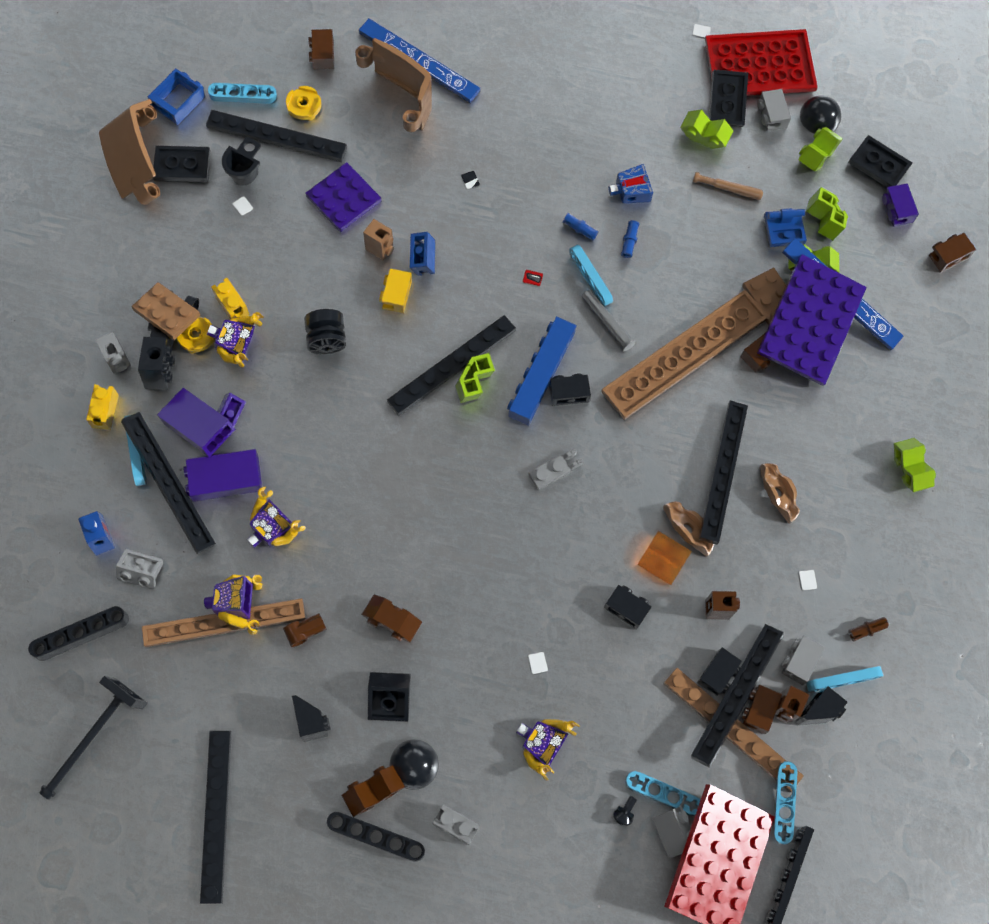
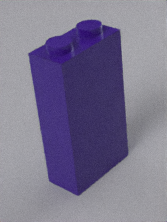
[157,388,236,458]
[183,449,262,502]

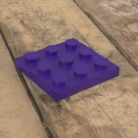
[305,162,382,233]

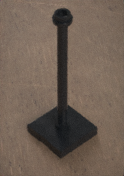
[39,676,148,800]

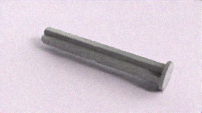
[582,290,635,352]

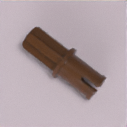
[848,617,889,642]

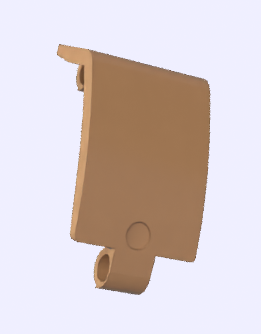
[355,38,432,132]
[99,99,160,205]

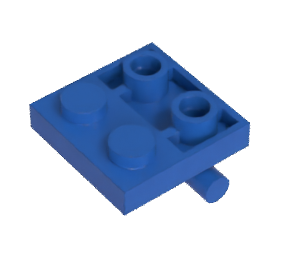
[764,208,807,247]

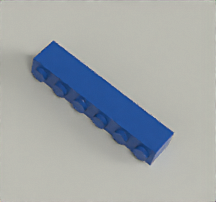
[507,316,577,426]

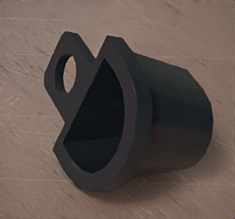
[222,137,261,186]

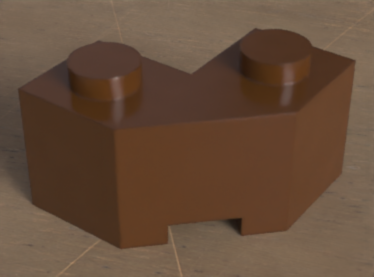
[361,594,422,642]
[341,765,405,817]

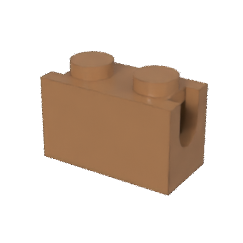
[363,219,394,260]

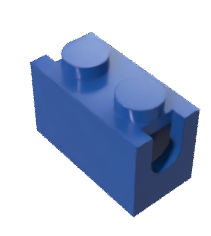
[410,232,435,276]

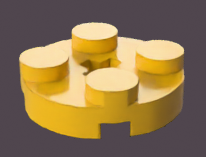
[286,86,322,121]
[177,317,215,354]

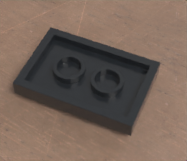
[709,70,748,127]
[848,135,913,187]
[153,146,211,182]

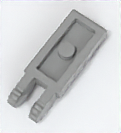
[529,449,584,490]

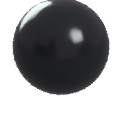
[800,95,841,134]
[389,739,439,790]

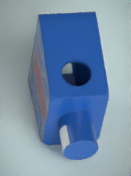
[608,164,653,204]
[78,511,115,556]

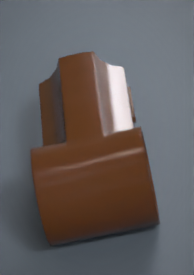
[283,613,327,647]

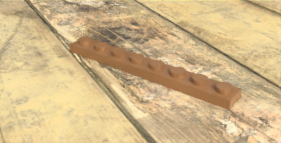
[142,598,306,647]
[663,668,804,792]

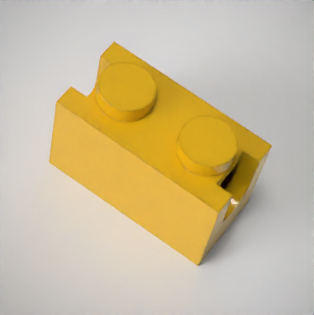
[379,269,412,313]
[211,278,249,319]
[86,384,119,430]

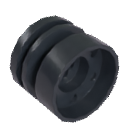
[304,309,346,354]

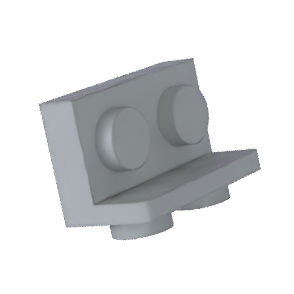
[116,549,163,589]

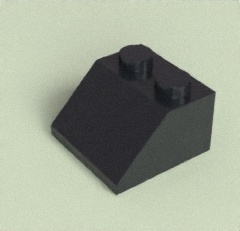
[368,672,411,722]
[794,686,847,726]
[292,695,331,742]

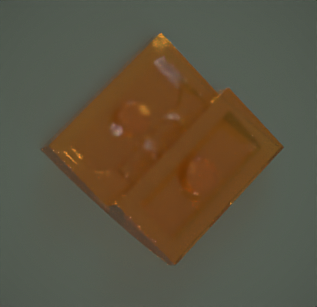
[637,531,692,585]

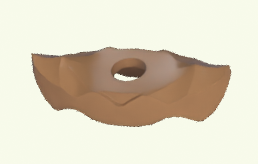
[759,463,800,523]
[663,501,714,556]

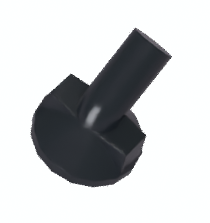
[613,796,637,826]

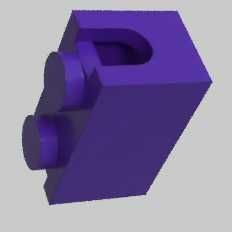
[882,183,919,227]

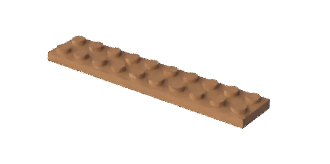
[601,290,769,420]

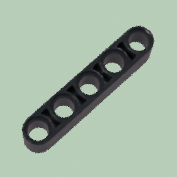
[28,606,129,661]
[327,812,425,862]

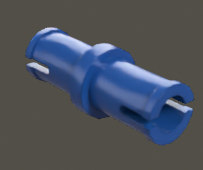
[562,213,599,241]
[621,220,640,258]

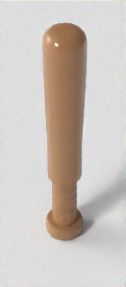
[693,172,763,200]

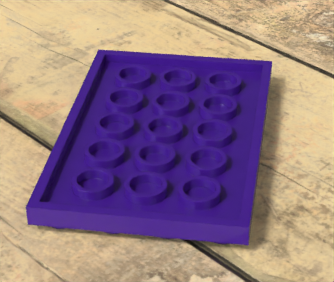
[757,254,867,386]

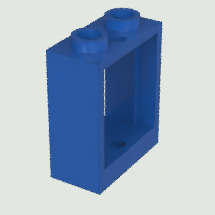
[147,68,205,126]

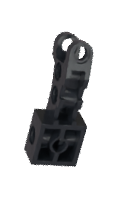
[138,290,199,390]

